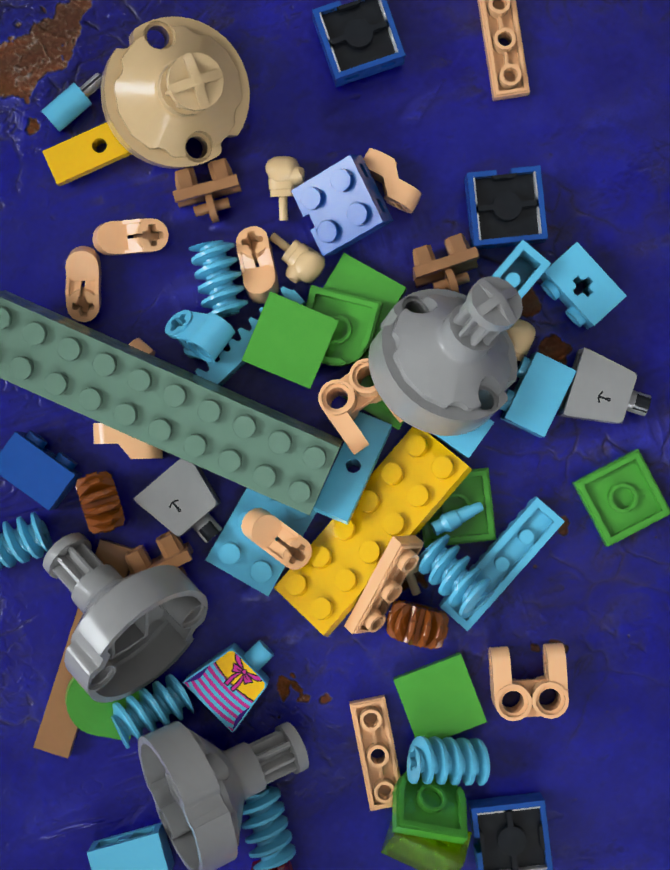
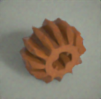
[75,471,125,534]
[386,600,449,649]

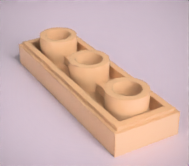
[477,0,530,101]
[344,535,424,634]
[349,695,401,811]

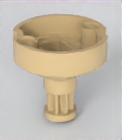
[101,16,250,169]

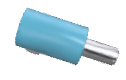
[41,73,102,132]

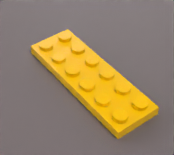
[274,426,472,637]

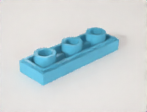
[314,411,392,525]

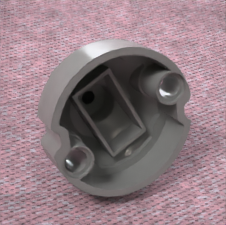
[368,276,523,436]
[43,532,208,703]
[138,721,309,870]

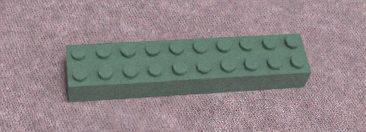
[0,290,343,516]

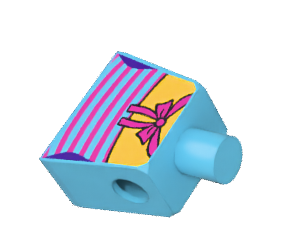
[183,640,274,733]

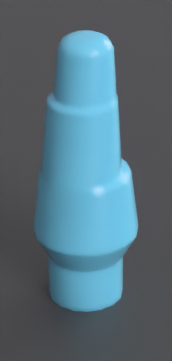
[430,502,484,536]

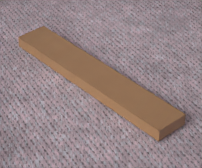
[33,538,133,759]

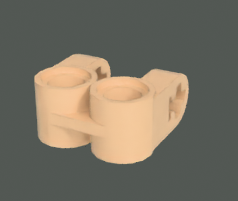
[318,358,403,455]
[488,643,569,721]

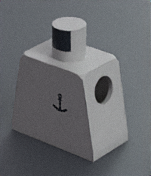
[557,347,651,424]
[133,458,223,543]

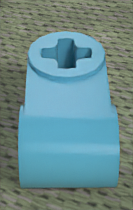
[165,310,235,363]

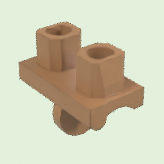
[172,158,242,223]
[412,233,480,293]
[125,531,193,576]

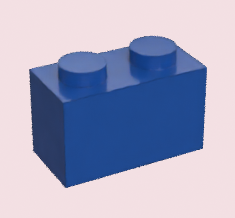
[0,430,82,511]

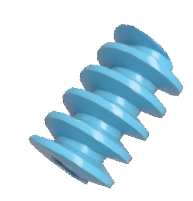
[188,240,248,318]
[0,512,53,571]
[418,534,494,618]
[111,674,194,749]
[406,736,490,786]
[241,785,296,870]

